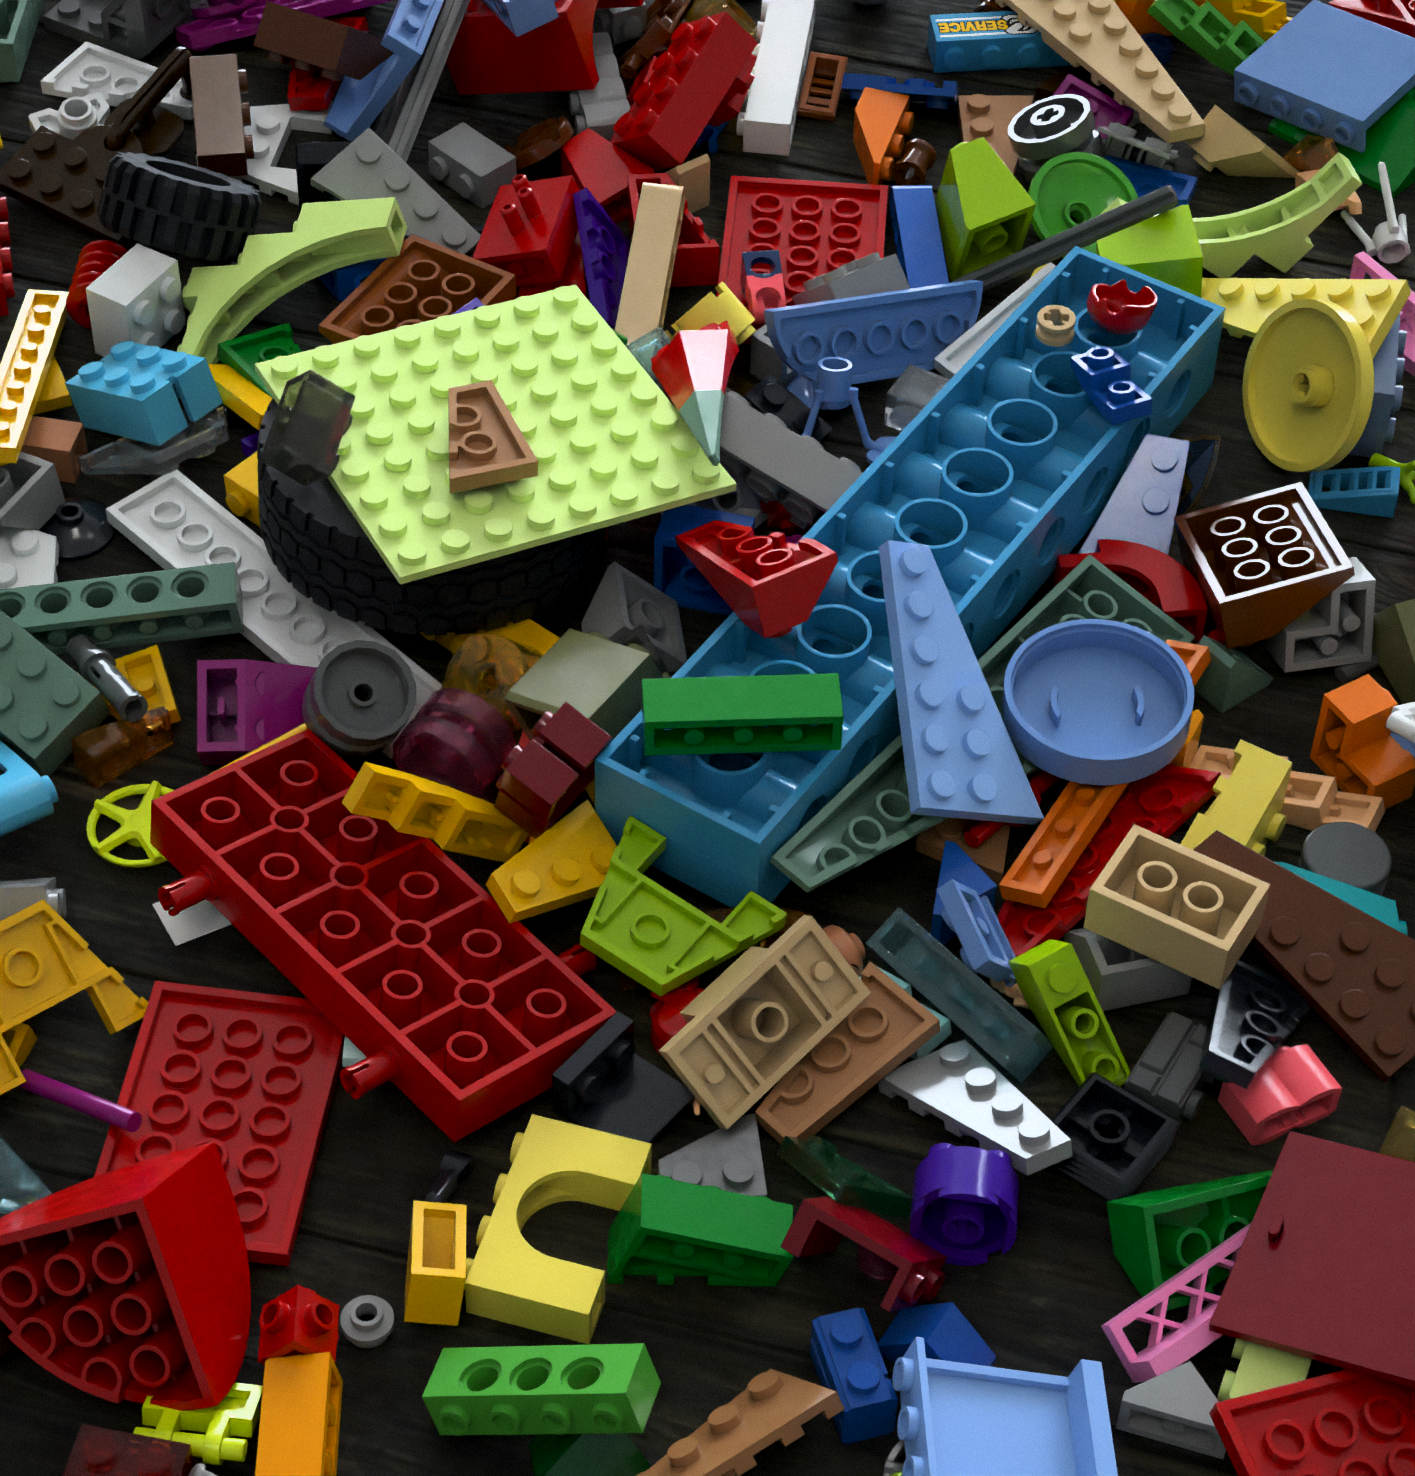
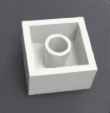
[86,243,186,357]

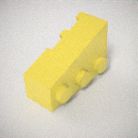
[1180,739,1293,856]

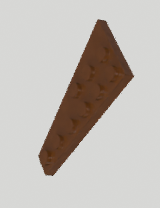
[1193,830,1415,1083]

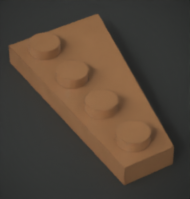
[957,94,1034,176]
[755,961,940,1154]
[635,1368,844,1476]

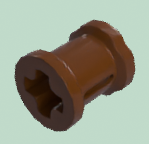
[892,139,937,186]

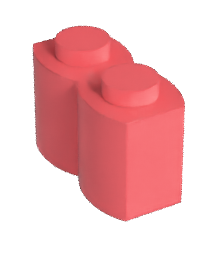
[1218,1044,1342,1146]

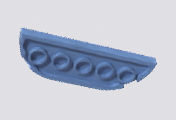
[764,280,983,385]

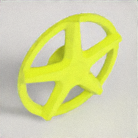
[86,780,174,868]

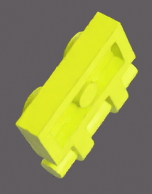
[132,1382,263,1465]

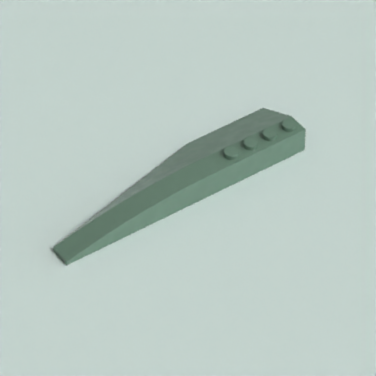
[769,554,1195,893]

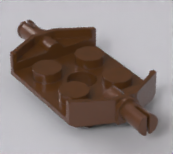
[616,0,695,79]

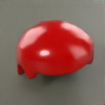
[1087,279,1158,335]

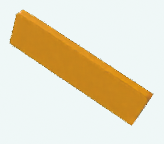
[255,1352,343,1476]

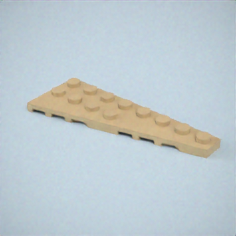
[995,0,1206,144]

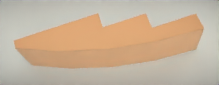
[1188,745,1385,832]

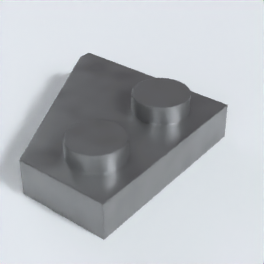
[658,1113,767,1197]

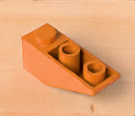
[853,87,914,185]

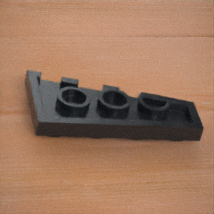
[1199,960,1312,1089]

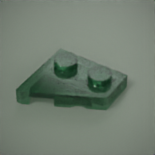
[777,1135,912,1218]

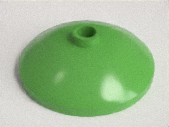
[1028,152,1138,258]

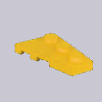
[485,799,618,924]

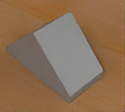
[1116,1361,1226,1459]

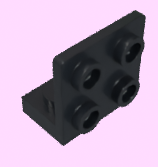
[552,1011,695,1144]

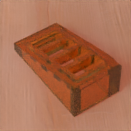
[71,706,174,788]

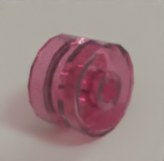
[393,688,515,799]

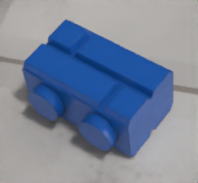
[809,1307,898,1444]

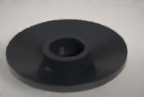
[34,496,117,561]

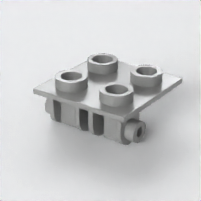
[1096,122,1179,171]

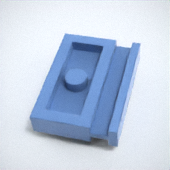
[936,879,1017,988]

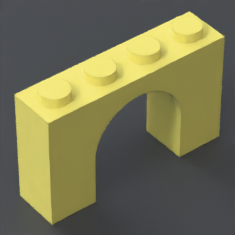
[464,1114,652,1344]

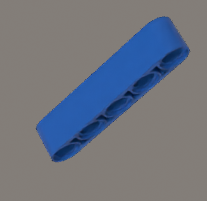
[890,185,949,289]

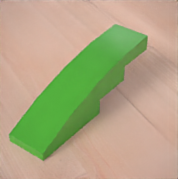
[1147,0,1266,76]

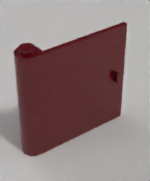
[1209,1131,1415,1388]

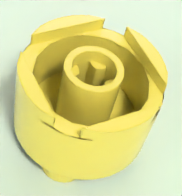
[660,281,756,346]

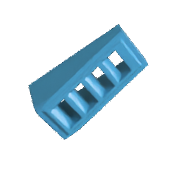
[1308,466,1400,518]

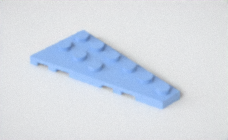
[878,540,1044,825]

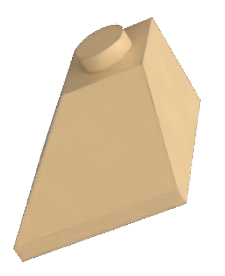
[1186,105,1299,178]

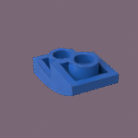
[1070,347,1152,425]

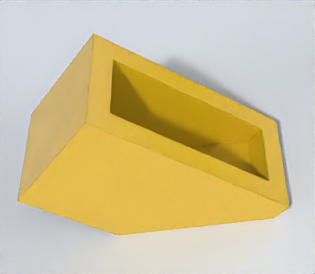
[404,1200,467,1326]

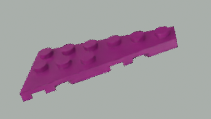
[174,0,393,52]

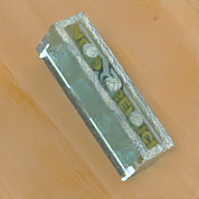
[866,907,1054,1083]

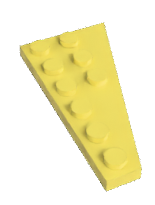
[1201,278,1411,360]

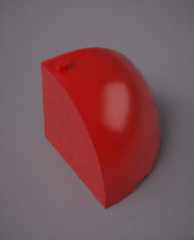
[0,1142,251,1411]

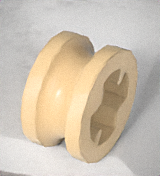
[1035,305,1076,347]

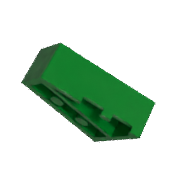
[607,1173,793,1286]

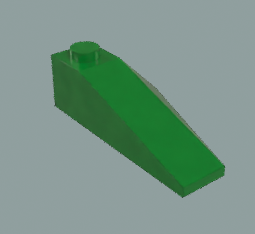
[1106,1169,1283,1312]

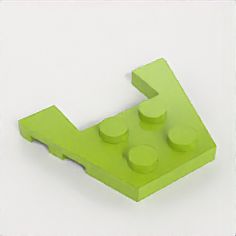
[580,816,787,997]

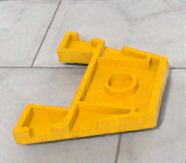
[0,900,148,1095]

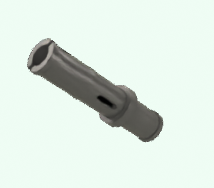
[66,634,148,722]

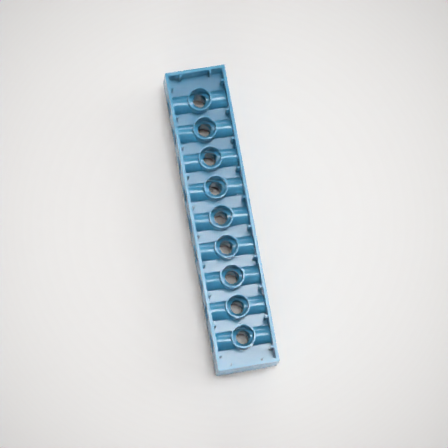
[595,246,1225,909]

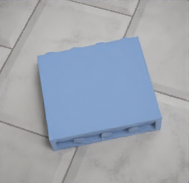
[892,1337,1118,1476]

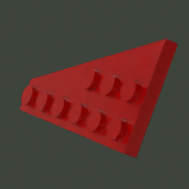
[997,765,1221,957]

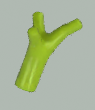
[1369,452,1415,504]

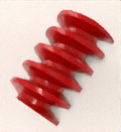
[66,240,128,329]

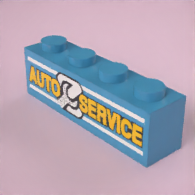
[927,11,1073,73]

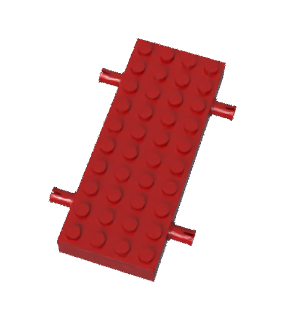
[150,729,617,1143]

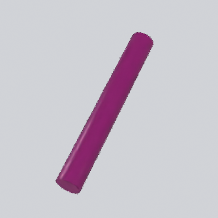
[18,1069,142,1132]

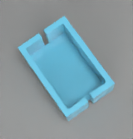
[65,341,223,446]

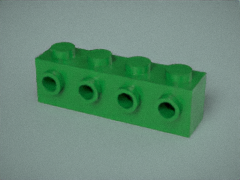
[642,673,844,756]

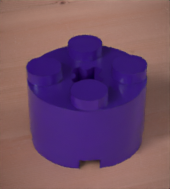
[910,1143,1019,1266]

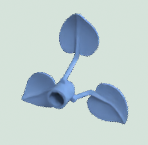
[787,357,896,464]

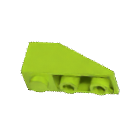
[1008,939,1131,1087]

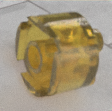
[441,634,543,733]

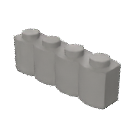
[564,32,630,141]

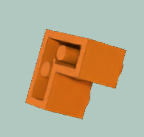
[1310,674,1415,809]

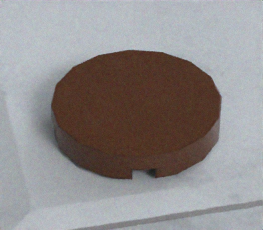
[503,116,574,170]

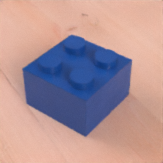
[654,505,755,616]

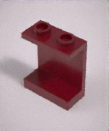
[780,1195,947,1312]

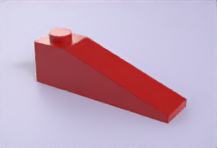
[675,520,838,638]

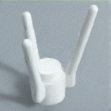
[1341,162,1411,264]

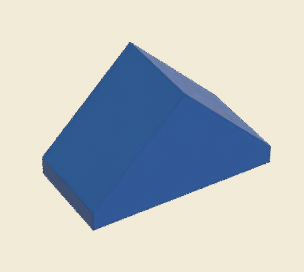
[929,841,997,946]
[877,1302,996,1367]

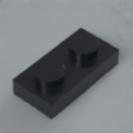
[744,374,833,444]

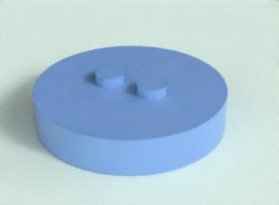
[1001,619,1194,785]

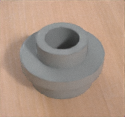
[340,1295,395,1348]

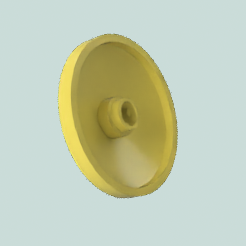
[1242,299,1374,472]

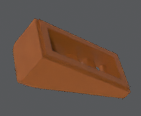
[797,51,848,121]

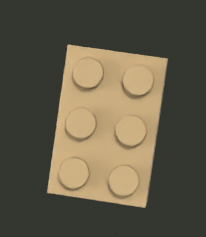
[1084,824,1271,990]

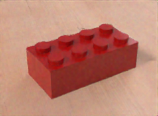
[610,12,758,171]

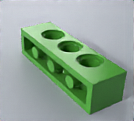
[422,1343,661,1436]

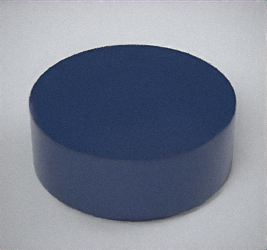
[1140,33,1173,65]

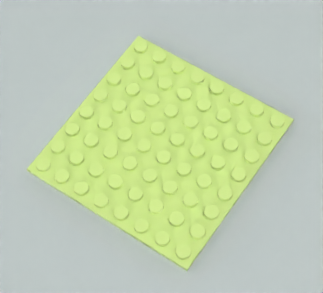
[255,284,737,585]

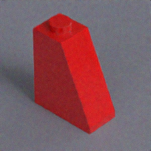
[560,128,654,225]

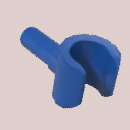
[695,121,729,153]

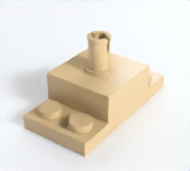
[659,915,871,1130]

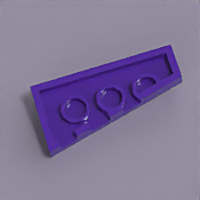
[573,187,630,330]

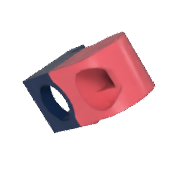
[740,250,786,325]

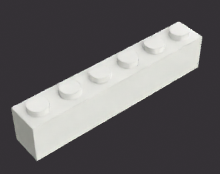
[737,0,816,156]

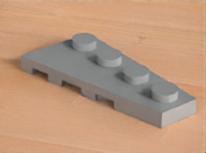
[311,128,481,256]
[878,1039,1073,1176]

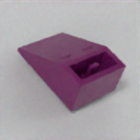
[197,659,343,765]

